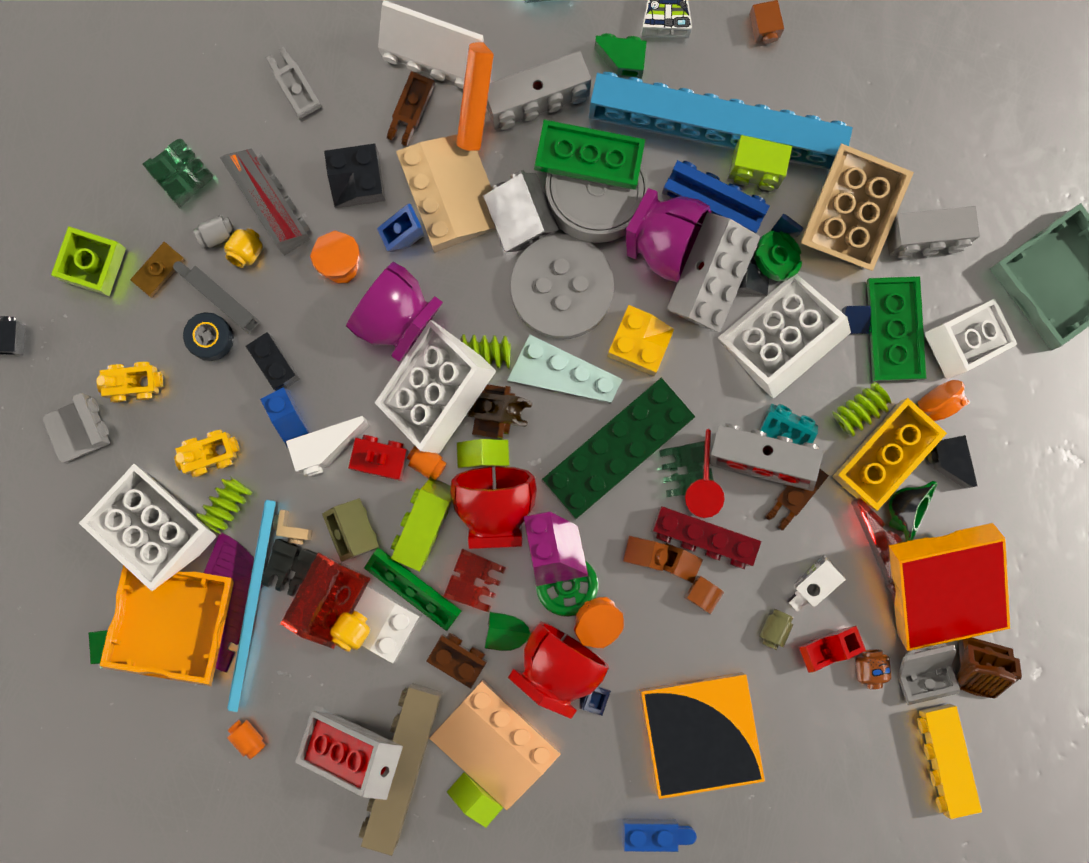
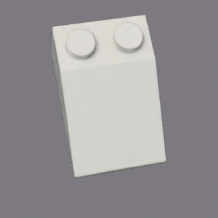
[924,298,1017,379]
[286,416,370,477]
[327,577,422,663]

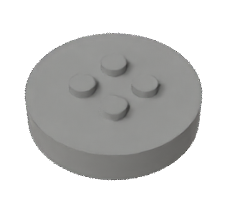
[544,165,649,243]
[511,234,614,340]

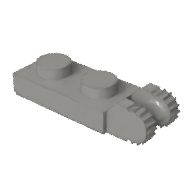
[265,47,322,119]

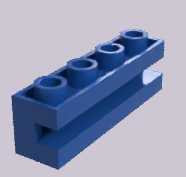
[662,160,770,233]

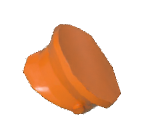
[310,230,360,283]
[918,380,970,421]
[574,597,624,648]

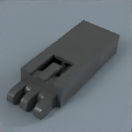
[173,261,260,334]

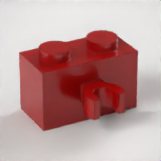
[348,435,409,481]

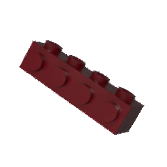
[651,506,762,569]

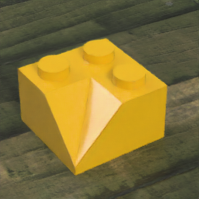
[607,305,674,376]

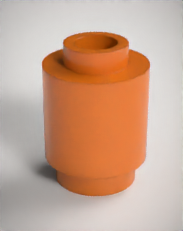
[407,446,447,480]
[227,719,266,760]

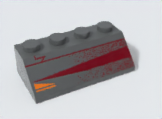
[220,148,310,256]

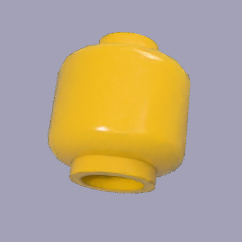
[224,228,263,268]
[330,611,370,652]

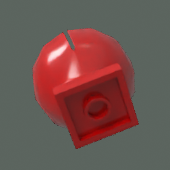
[450,466,537,549]
[508,621,609,719]

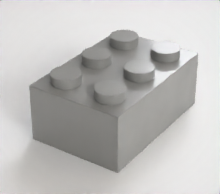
[887,206,980,258]

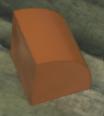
[663,543,703,583]
[684,576,724,615]

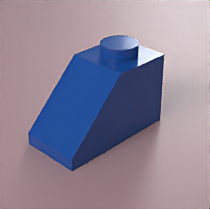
[377,204,424,251]
[260,387,309,448]

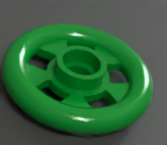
[536,560,599,617]

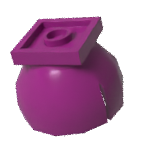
[626,188,711,282]
[346,262,443,362]

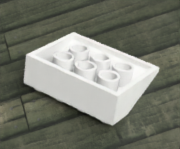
[378,0,484,89]
[718,274,851,399]
[375,320,496,454]
[79,464,217,591]

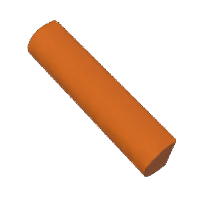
[456,42,494,151]

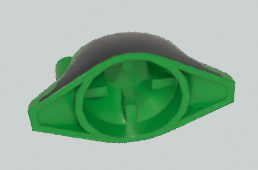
[889,481,937,542]

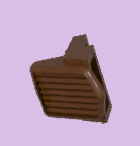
[956,637,1022,699]

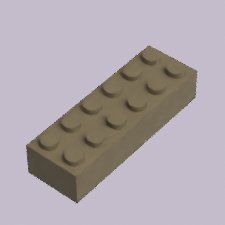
[359,683,443,856]

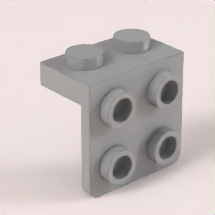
[43,393,110,463]
[897,644,960,705]

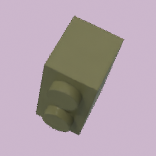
[322,498,379,562]

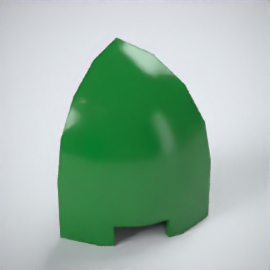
[485,612,531,651]

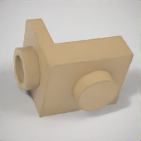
[273,510,312,545]

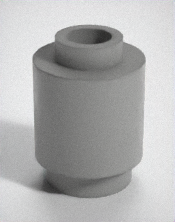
[193,215,234,249]

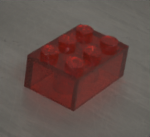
[281,552,371,649]

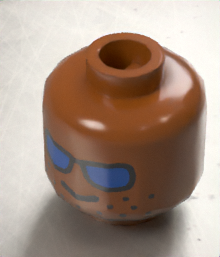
[856,649,891,689]

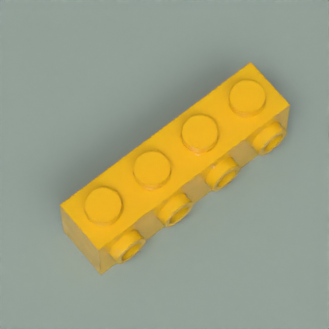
[917,704,982,819]

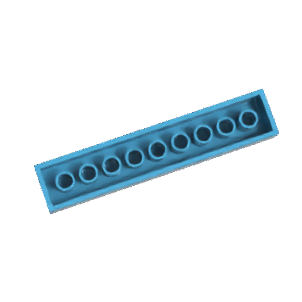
[589,72,853,170]

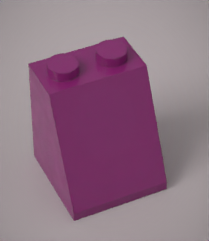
[524,512,588,586]

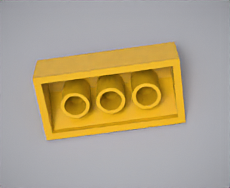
[832,398,947,511]

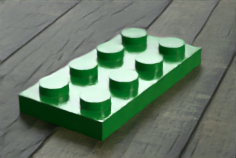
[534,120,645,190]
[867,276,927,382]

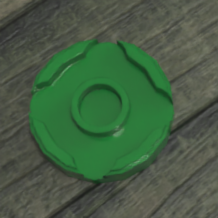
[754,231,802,282]

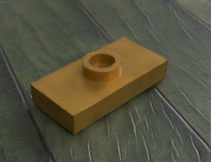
[130,242,185,298]

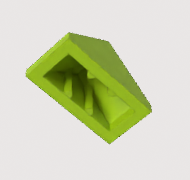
[456,439,509,468]
[447,772,503,828]

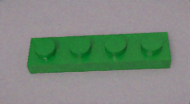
[364,547,462,631]

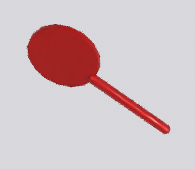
[685,429,725,518]

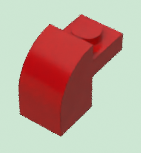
[799,626,866,673]

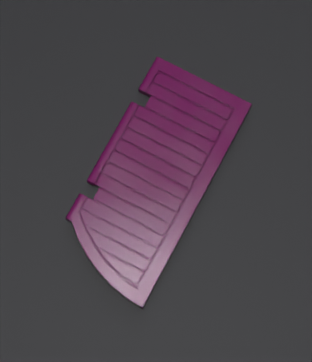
[203,532,263,673]

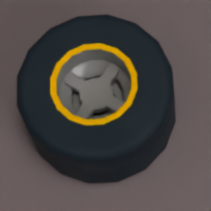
[183,312,234,361]

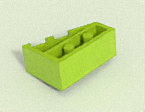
[390,478,452,572]

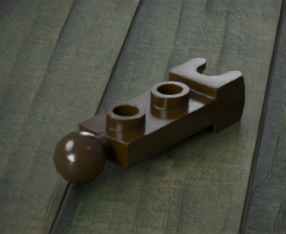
[467,393,533,427]

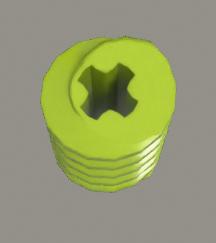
[460,334,511,369]
[833,382,891,437]
[196,476,253,534]

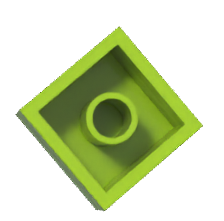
[728,135,792,191]
[51,226,126,296]

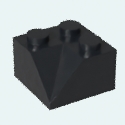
[324,143,385,208]

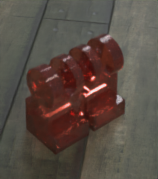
[443,549,506,612]

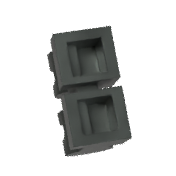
[261,539,327,602]

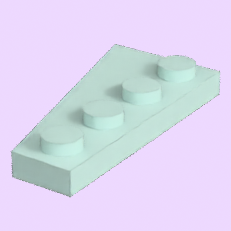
[507,335,623,403]

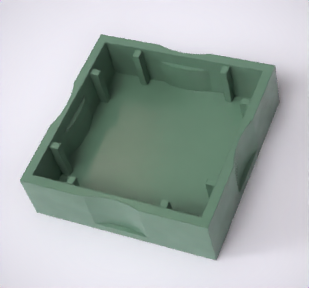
[989,203,1089,350]

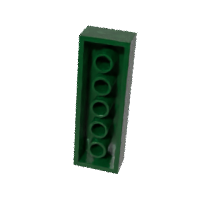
[542,377,695,520]

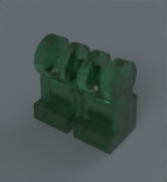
[143,139,213,208]
[659,441,714,497]

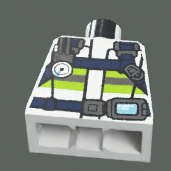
[641,0,692,38]
[787,555,846,612]

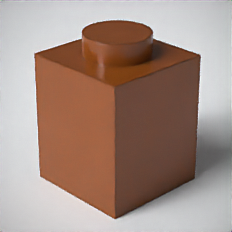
[749,0,784,44]
[623,536,669,571]

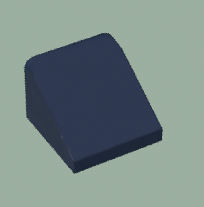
[842,306,871,334]

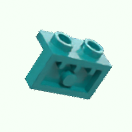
[759,404,818,445]

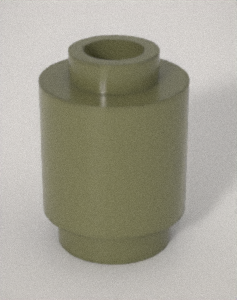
[759,609,794,650]

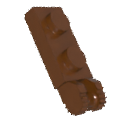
[387,71,435,146]
[765,469,829,530]

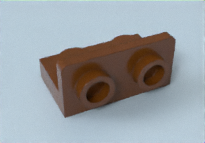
[426,632,487,689]

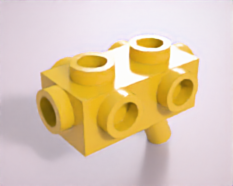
[96,362,163,403]
[174,430,240,477]

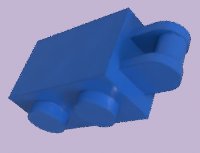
[623,819,697,852]

